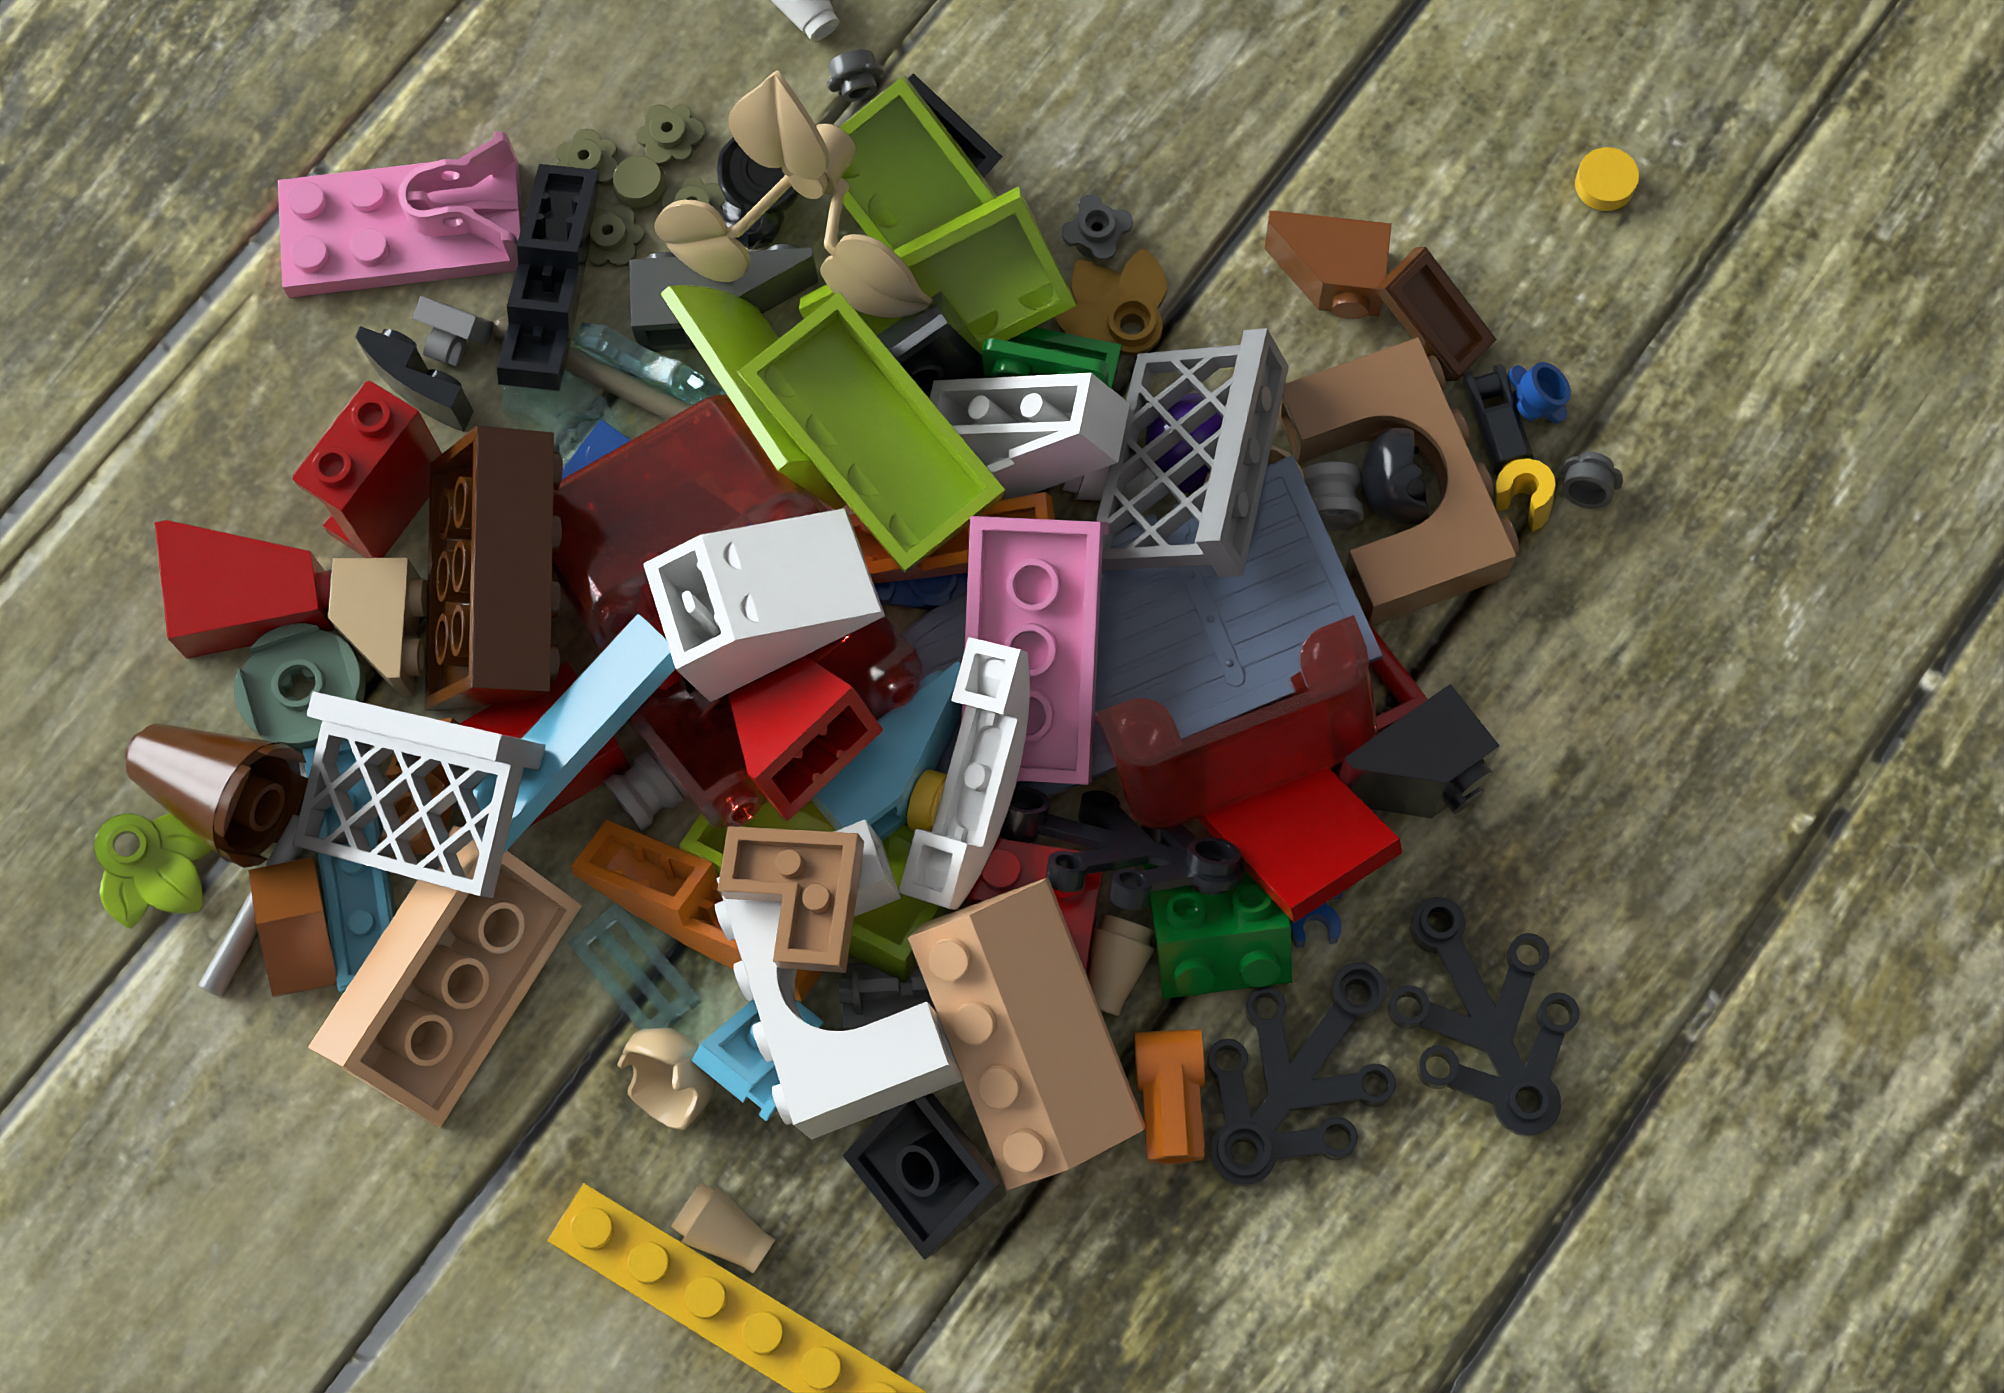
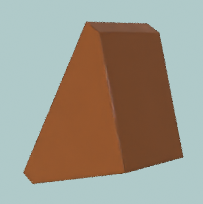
[248,857,337,998]

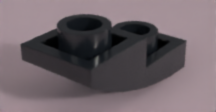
[355,326,474,432]

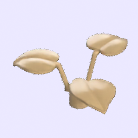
[654,70,933,318]

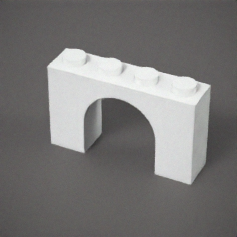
[715,820,963,1140]

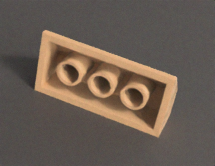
[308,825,582,1128]
[907,878,1146,1190]

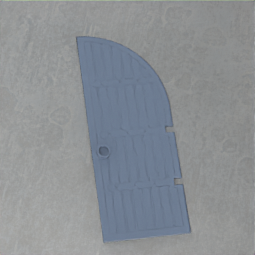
[855,455,1383,826]

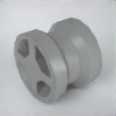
[1302,461,1364,531]
[604,750,683,832]

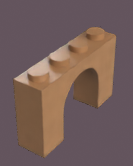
[1278,337,1519,626]

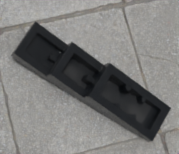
[497,164,599,391]

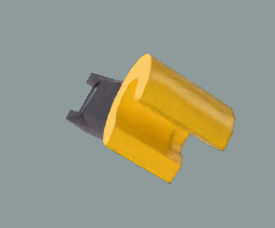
[1463,364,1556,532]

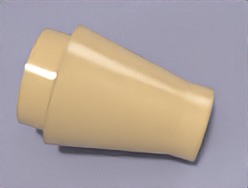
[1088,914,1155,1017]
[671,1182,776,1274]

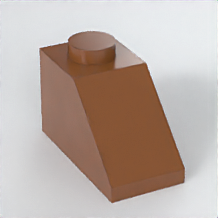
[1265,210,1392,319]

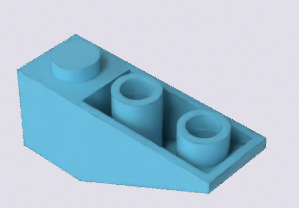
[812,661,962,841]

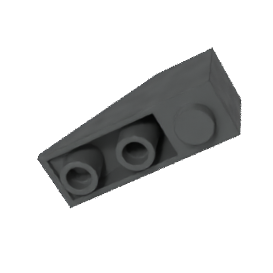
[629,244,818,352]

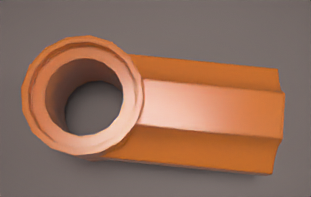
[1134,1029,1205,1165]

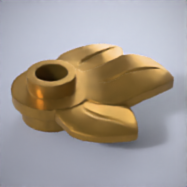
[1054,249,1167,356]

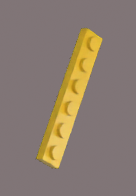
[547,1183,927,1393]

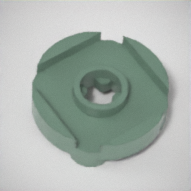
[234,623,366,751]

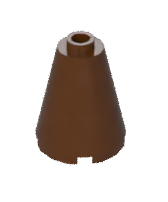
[125,723,308,868]

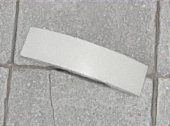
[899,637,1030,910]

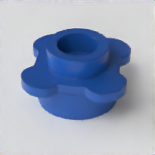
[1508,362,1571,424]

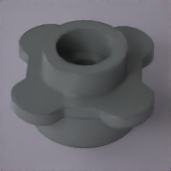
[1062,194,1133,261]

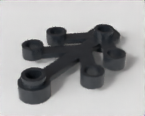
[1000,786,1244,910]
[1388,897,1580,1137]
[1207,962,1396,1186]

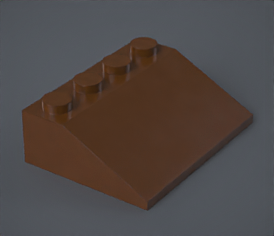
[425,425,563,711]

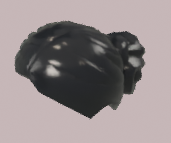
[717,137,800,250]

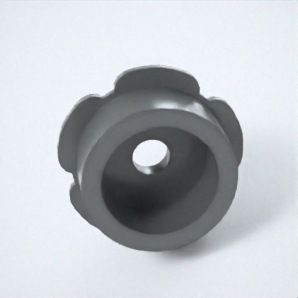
[827,49,884,102]
[1561,452,1623,509]

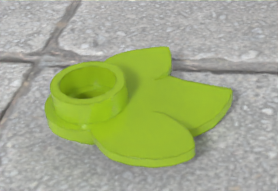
[94,813,213,929]

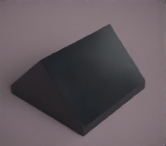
[877,291,984,399]
[843,1093,1006,1260]

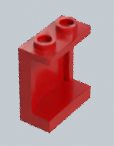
[292,381,442,558]

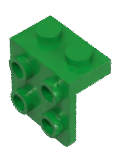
[982,327,1122,390]
[1143,864,1293,999]

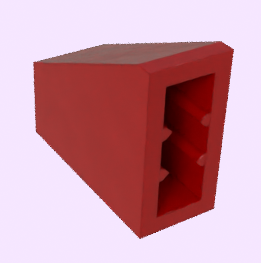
[154,520,334,659]
[728,656,883,822]

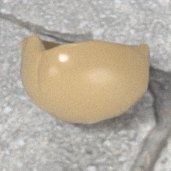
[617,1028,716,1130]

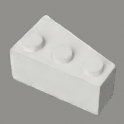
[930,373,1130,500]

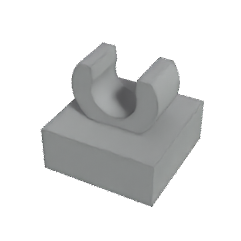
[413,296,494,367]

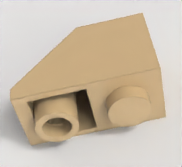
[328,558,428,697]

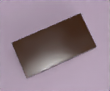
[1374,247,1497,381]

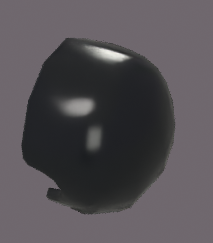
[1361,428,1429,524]

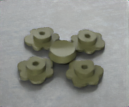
[555,104,725,267]

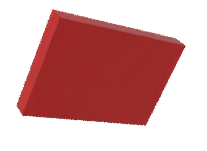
[1181,726,1403,923]

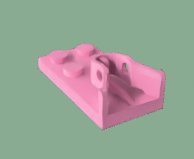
[278,132,523,298]
[961,516,1109,785]

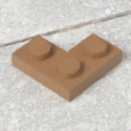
[718,826,864,973]

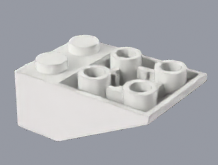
[643,508,885,702]

